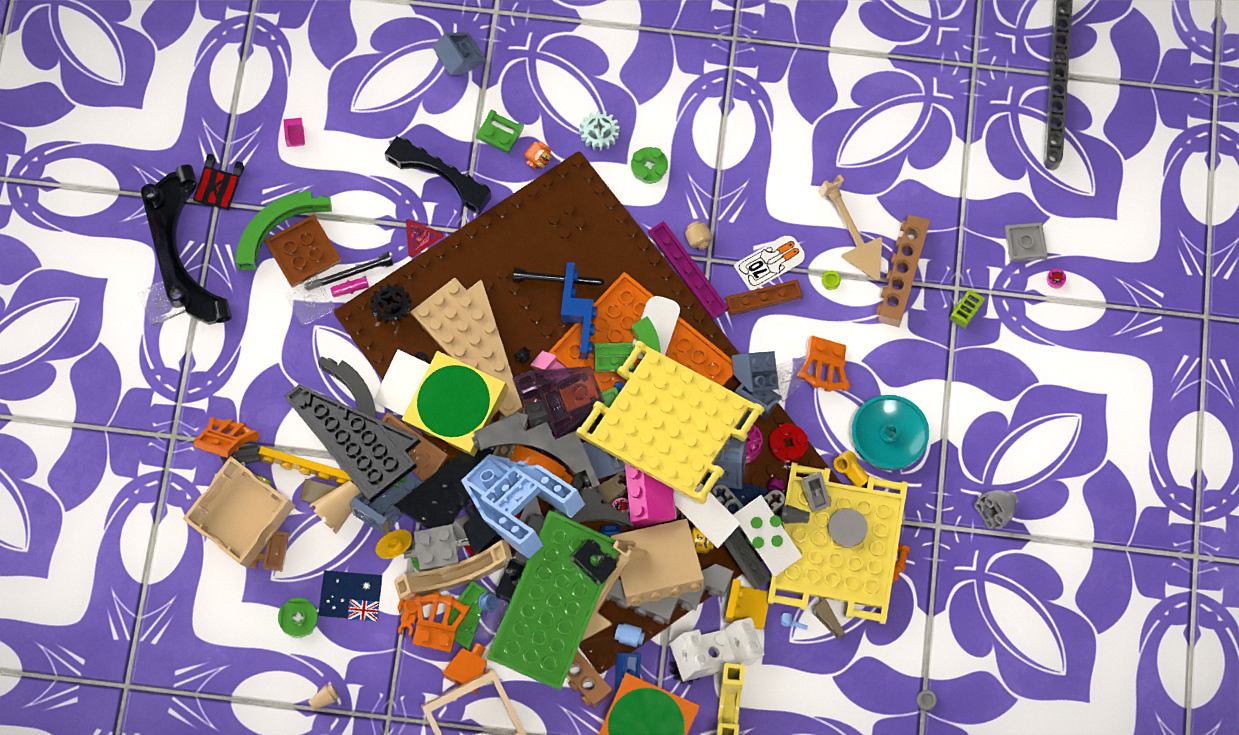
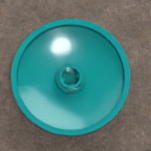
[851,395,929,471]

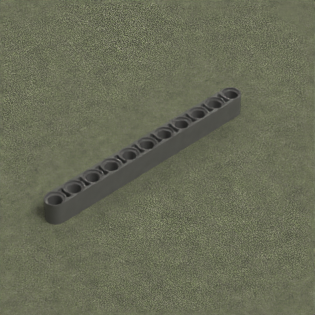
[1043,0,1073,171]

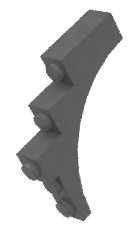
[511,486,633,567]

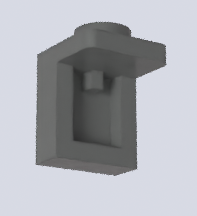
[524,401,551,428]

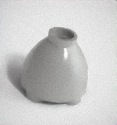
[974,490,1018,529]

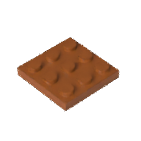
[264,214,342,288]

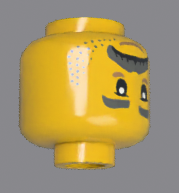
[691,527,714,554]

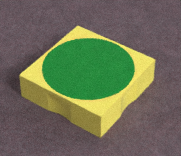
[402,351,509,457]

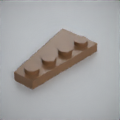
[381,412,450,482]

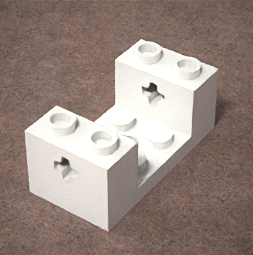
[670,617,765,682]

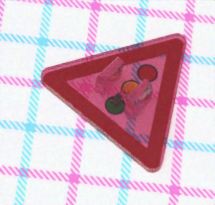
[406,219,444,258]

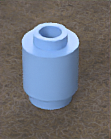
[614,623,645,648]

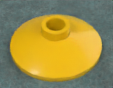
[375,529,412,559]

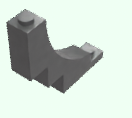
[471,413,600,488]

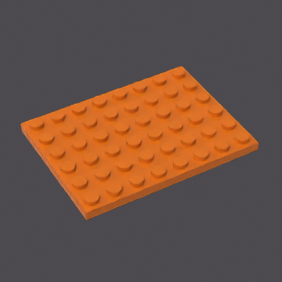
[549,272,734,393]

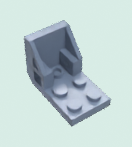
[704,410,752,489]
[350,474,423,536]

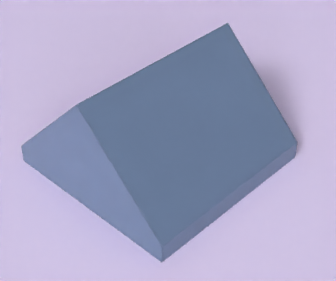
[735,384,782,421]

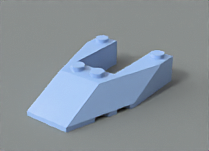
[461,454,585,559]

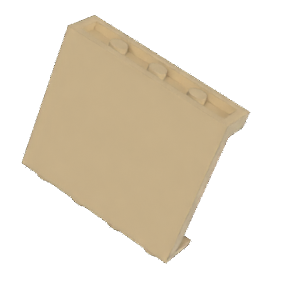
[610,519,705,606]

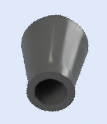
[780,505,810,524]

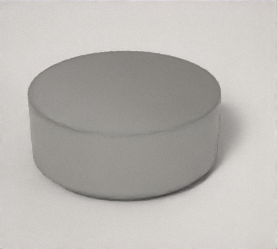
[916,690,937,711]

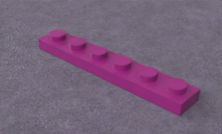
[648,221,729,320]

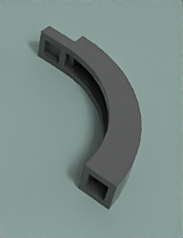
[318,356,377,419]

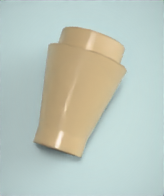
[308,684,340,711]

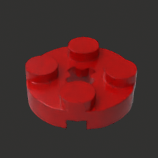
[769,423,808,463]

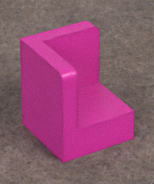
[283,117,305,147]

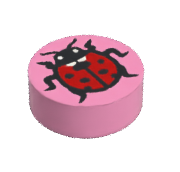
[612,498,630,513]

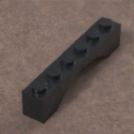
[384,136,491,215]

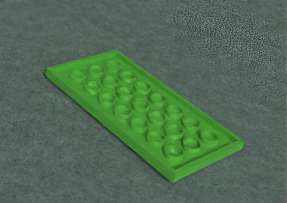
[486,510,618,691]

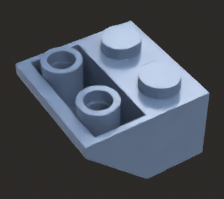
[732,351,779,392]
[582,441,625,479]

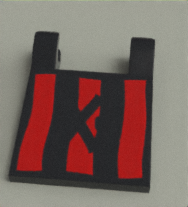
[193,154,244,211]

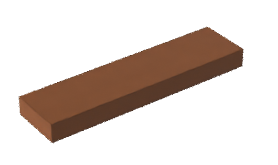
[725,279,803,316]

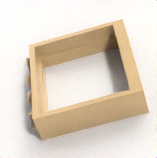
[420,669,526,735]

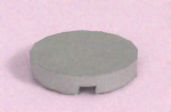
[828,509,868,548]

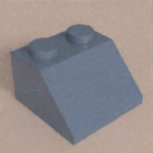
[432,33,487,75]

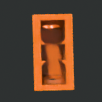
[443,643,488,695]

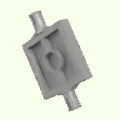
[403,524,470,572]

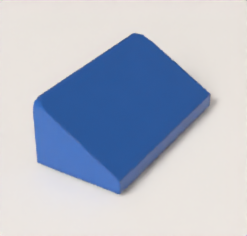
[615,653,641,693]

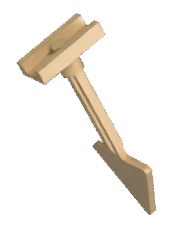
[818,174,882,282]
[581,540,648,642]

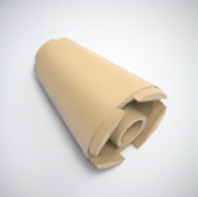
[309,480,362,534]

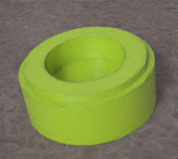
[821,271,841,291]

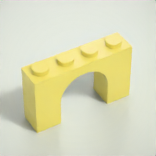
[716,663,745,735]

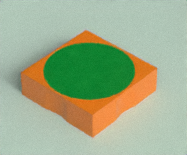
[598,673,701,735]

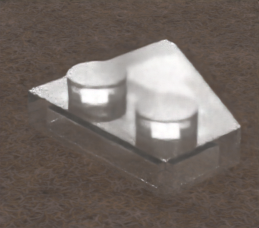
[776,356,813,402]
[474,600,509,640]

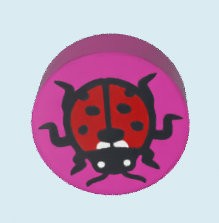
[1046,269,1066,289]

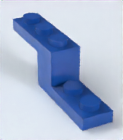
[561,262,597,360]

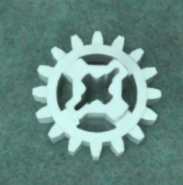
[579,110,619,151]

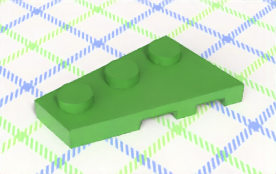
[440,580,488,651]

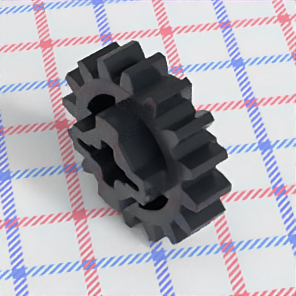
[370,283,412,325]

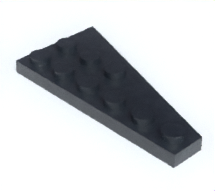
[394,447,496,529]

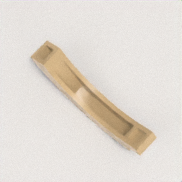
[394,540,513,600]

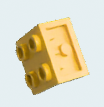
[724,579,769,630]

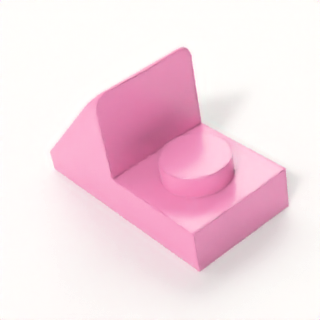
[530,351,572,389]

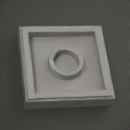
[1004,222,1048,262]

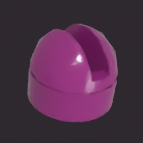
[767,477,784,492]

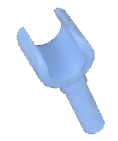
[781,613,808,630]

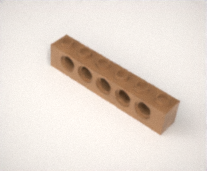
[876,214,930,328]
[566,650,612,709]

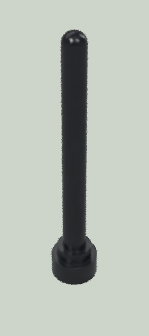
[305,251,393,291]
[513,267,604,286]

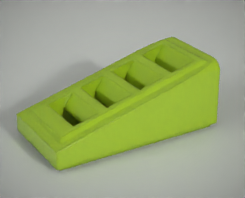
[949,289,985,329]

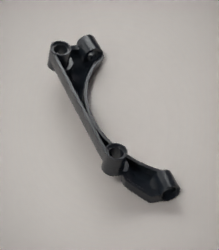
[141,164,232,325]

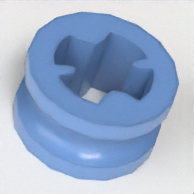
[478,593,498,612]

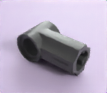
[220,444,260,464]

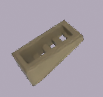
[813,598,845,641]

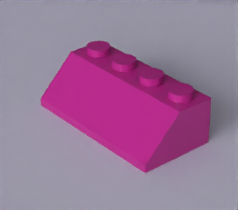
[625,463,677,527]

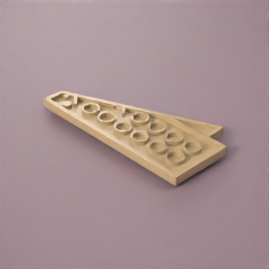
[411,278,523,417]

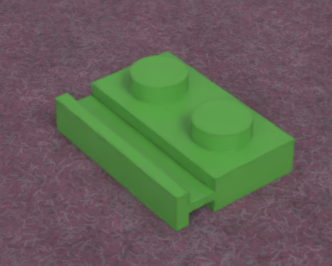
[594,342,634,373]

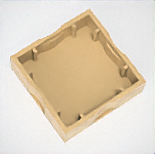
[183,456,296,568]

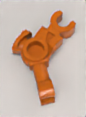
[397,591,437,637]

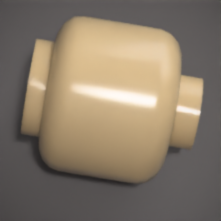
[685,221,713,250]

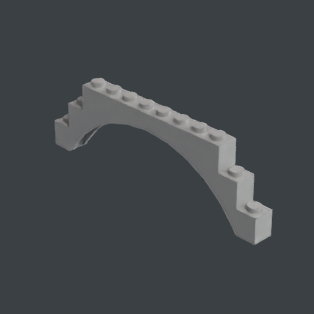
[519,496,734,624]

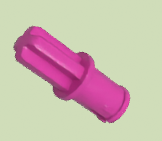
[330,276,369,297]

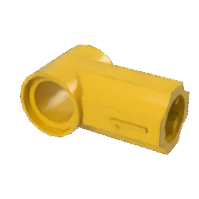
[833,450,869,487]

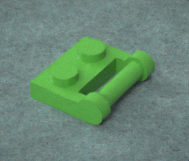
[476,109,525,155]

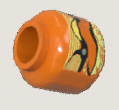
[525,141,552,169]

